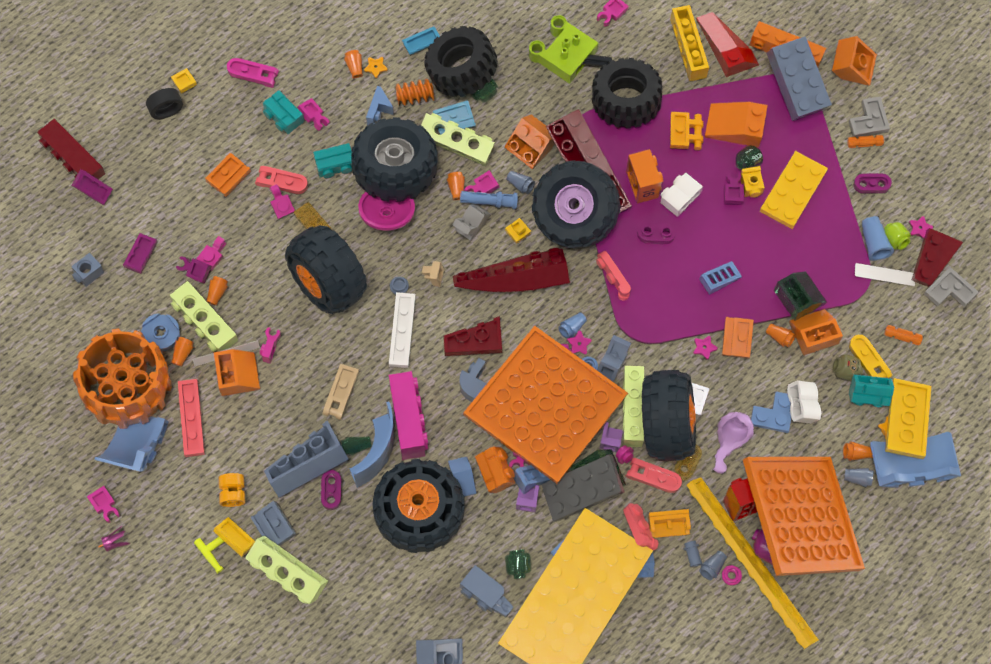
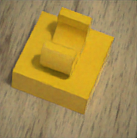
[505,218,531,244]

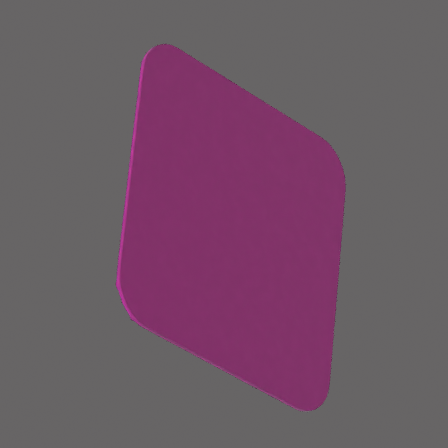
[582,74,871,344]

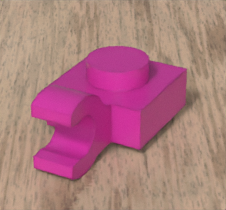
[270,184,295,219]
[196,236,226,271]
[260,327,281,364]

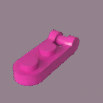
[227,58,279,88]

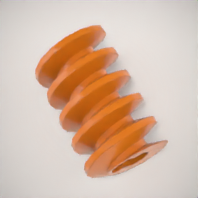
[395,79,435,106]

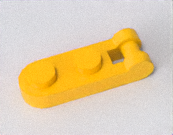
[849,335,892,378]

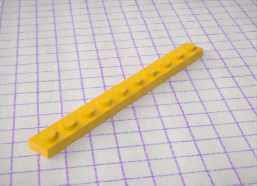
[686,477,819,649]

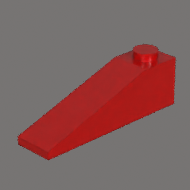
[696,12,759,77]

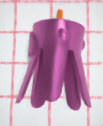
[98,525,130,552]

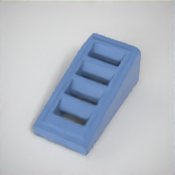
[699,261,742,295]

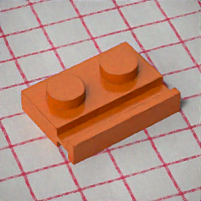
[205,153,251,197]
[722,317,754,358]

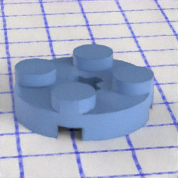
[141,313,180,352]

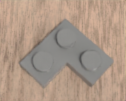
[849,97,890,138]
[924,267,979,307]

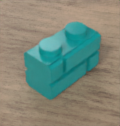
[263,90,304,134]
[313,143,352,178]
[849,374,894,408]

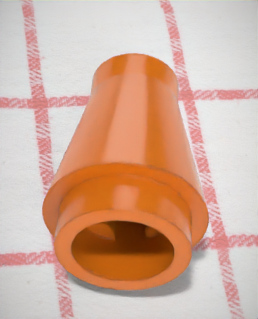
[344,50,363,78]
[446,172,465,200]
[206,276,228,306]
[766,323,796,348]
[171,337,194,367]
[843,441,873,461]

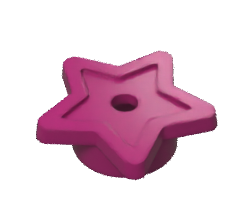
[909,216,933,239]
[567,330,592,355]
[693,336,718,360]

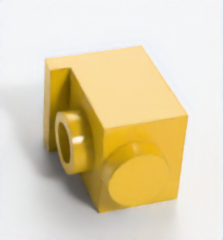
[740,166,765,197]

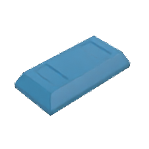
[402,26,440,55]

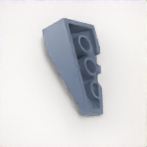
[416,638,463,664]

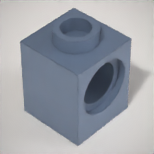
[71,253,104,287]

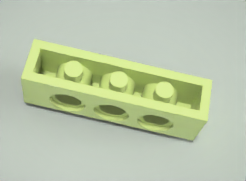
[421,113,495,166]
[170,281,238,352]
[623,366,644,447]
[245,536,328,604]

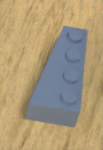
[264,420,349,497]

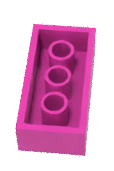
[389,371,428,460]

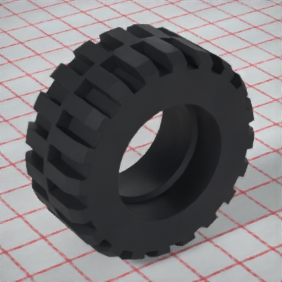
[424,26,498,97]
[592,58,663,128]

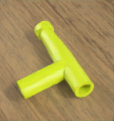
[194,536,224,574]

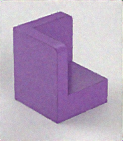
[599,422,623,452]
[516,485,539,512]

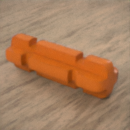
[847,135,884,148]
[885,325,923,345]

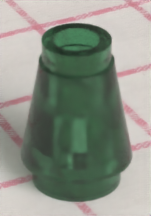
[341,436,371,456]

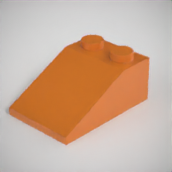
[705,102,768,148]

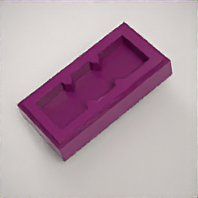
[71,169,113,205]
[123,233,158,274]

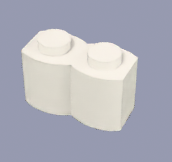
[660,173,703,217]
[787,381,821,424]

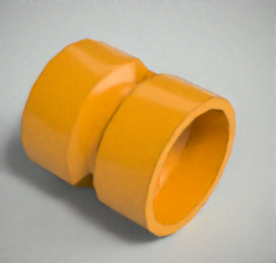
[218,473,245,507]

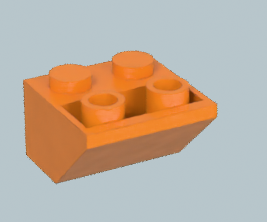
[505,114,555,169]
[789,309,843,356]
[214,349,260,396]

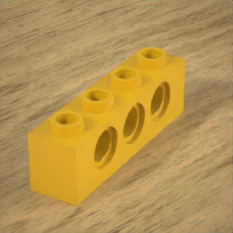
[670,5,709,81]

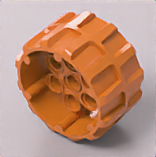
[73,328,172,429]

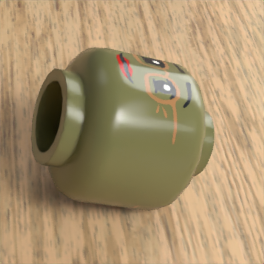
[833,354,863,382]

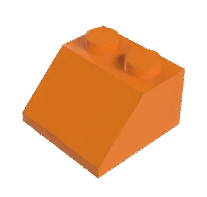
[832,36,877,86]

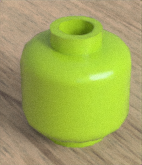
[884,222,911,250]

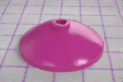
[358,192,415,231]

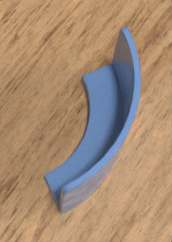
[349,401,395,488]
[94,417,169,472]
[870,432,961,488]

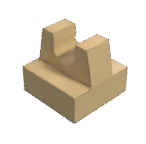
[422,261,444,287]

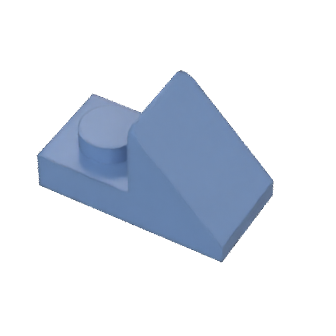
[366,86,393,125]
[514,465,550,494]

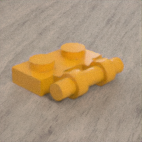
[670,112,704,150]

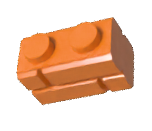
[475,446,515,493]

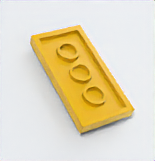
[759,151,828,229]
[885,378,931,459]

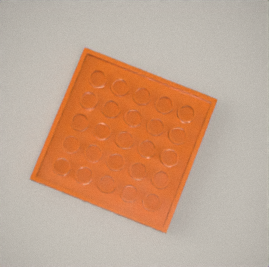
[463,326,628,484]
[743,457,865,576]

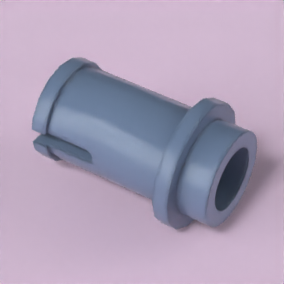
[683,541,702,567]

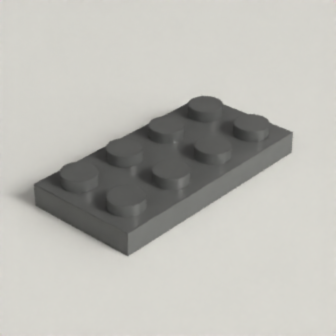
[541,455,624,522]

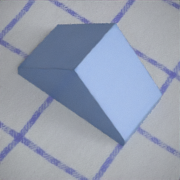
[448,457,476,497]

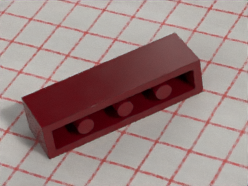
[37,118,105,180]

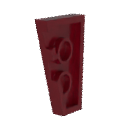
[911,228,963,287]
[444,316,502,356]

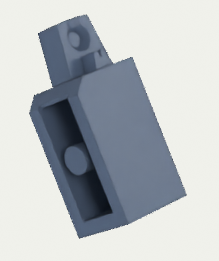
[460,565,513,617]

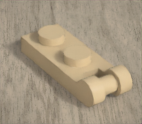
[323,364,359,420]

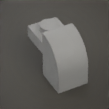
[453,204,491,240]

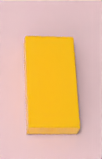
[213,517,255,557]

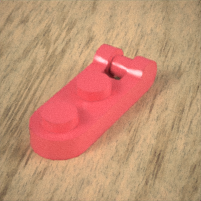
[255,166,308,194]
[596,251,631,301]
[626,458,682,493]
[623,503,658,550]

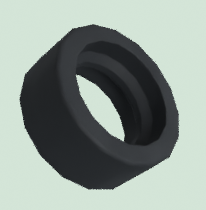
[146,88,183,120]

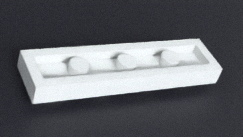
[389,292,415,368]

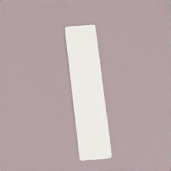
[855,263,915,286]
[192,340,260,366]

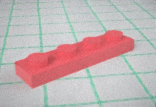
[178,379,205,457]

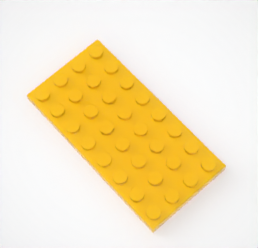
[498,508,653,664]

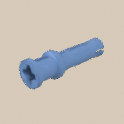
[460,191,518,209]

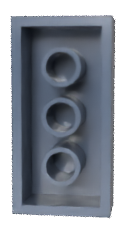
[766,36,832,121]

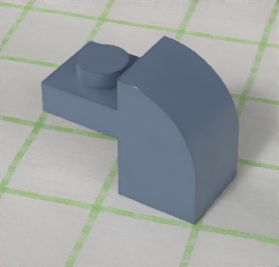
[597,335,631,382]
[460,358,487,402]

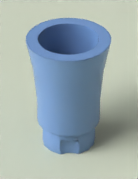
[862,216,894,261]

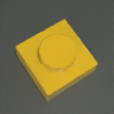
[171,68,197,94]

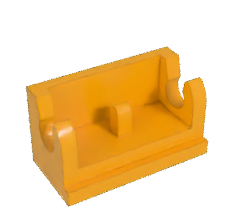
[648,509,691,538]

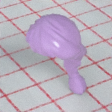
[713,412,754,474]

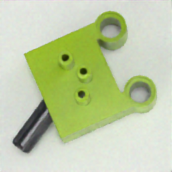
[529,15,612,84]

